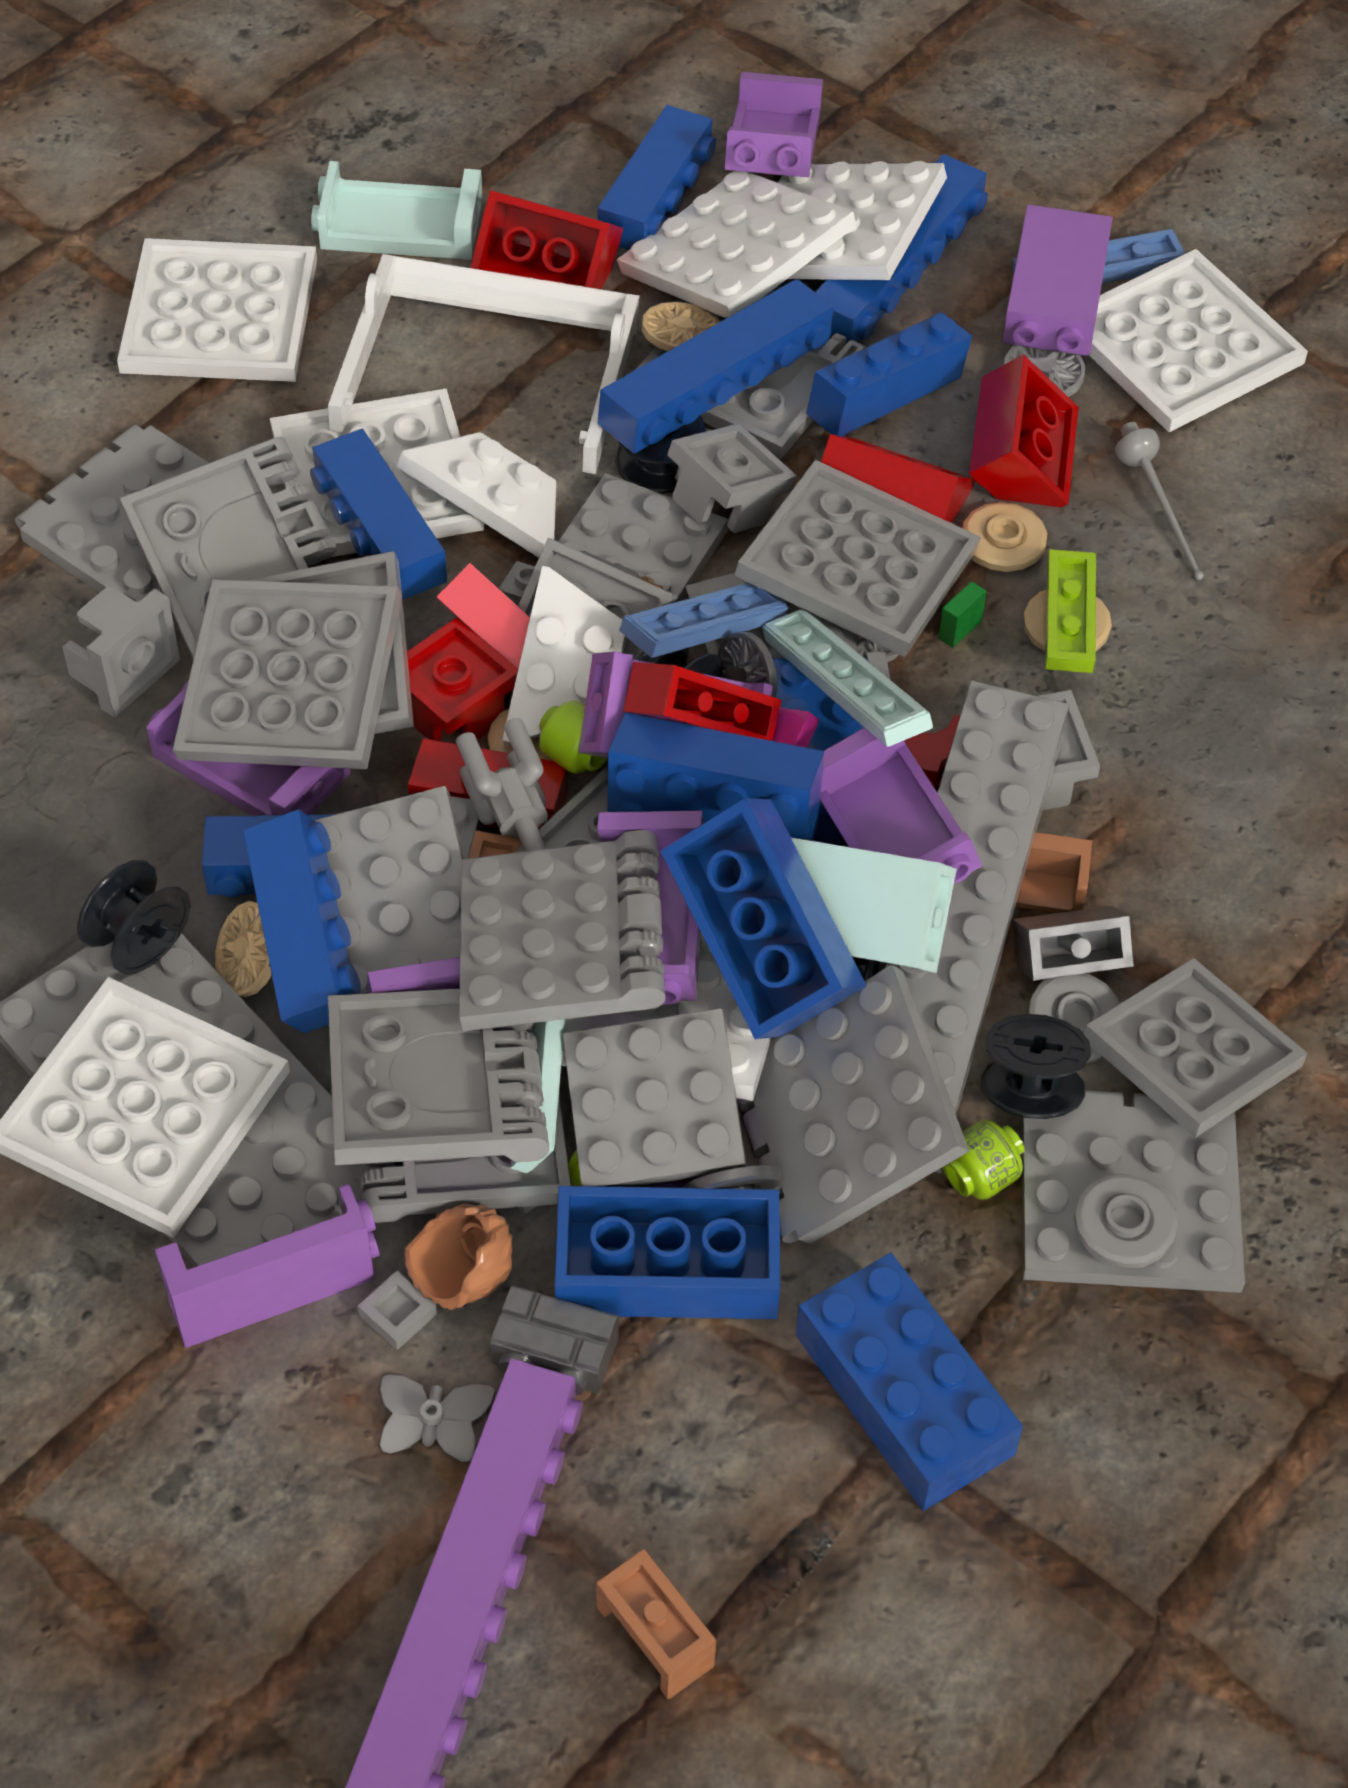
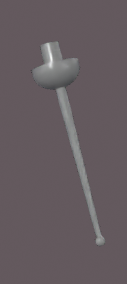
[1115,422,1204,580]

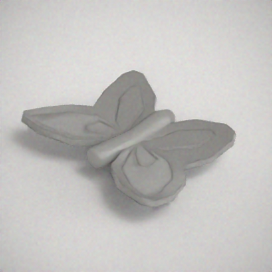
[380,1374,495,1462]

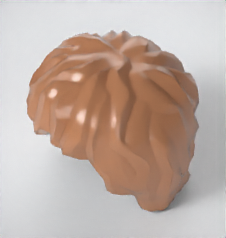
[404,1203,513,1310]

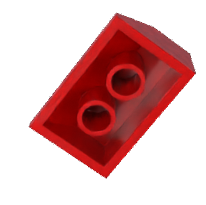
[470,190,623,289]
[969,354,1079,508]
[821,434,975,524]

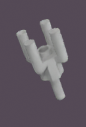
[456,718,548,851]

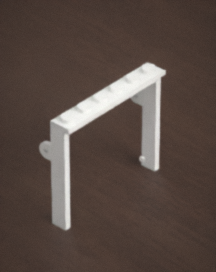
[328,254,639,474]

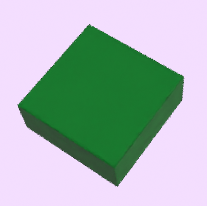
[938,581,987,648]

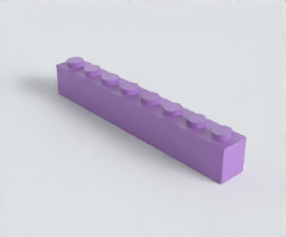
[345,1358,583,1788]

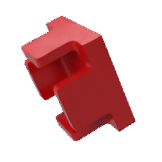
[407,617,518,741]

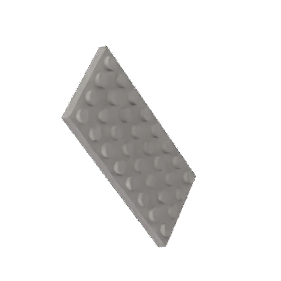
[0,933,396,1267]

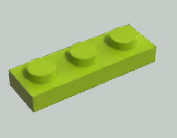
[1045,549,1096,673]

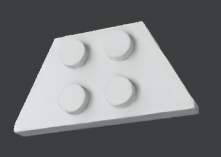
[396,432,556,558]
[502,566,627,748]

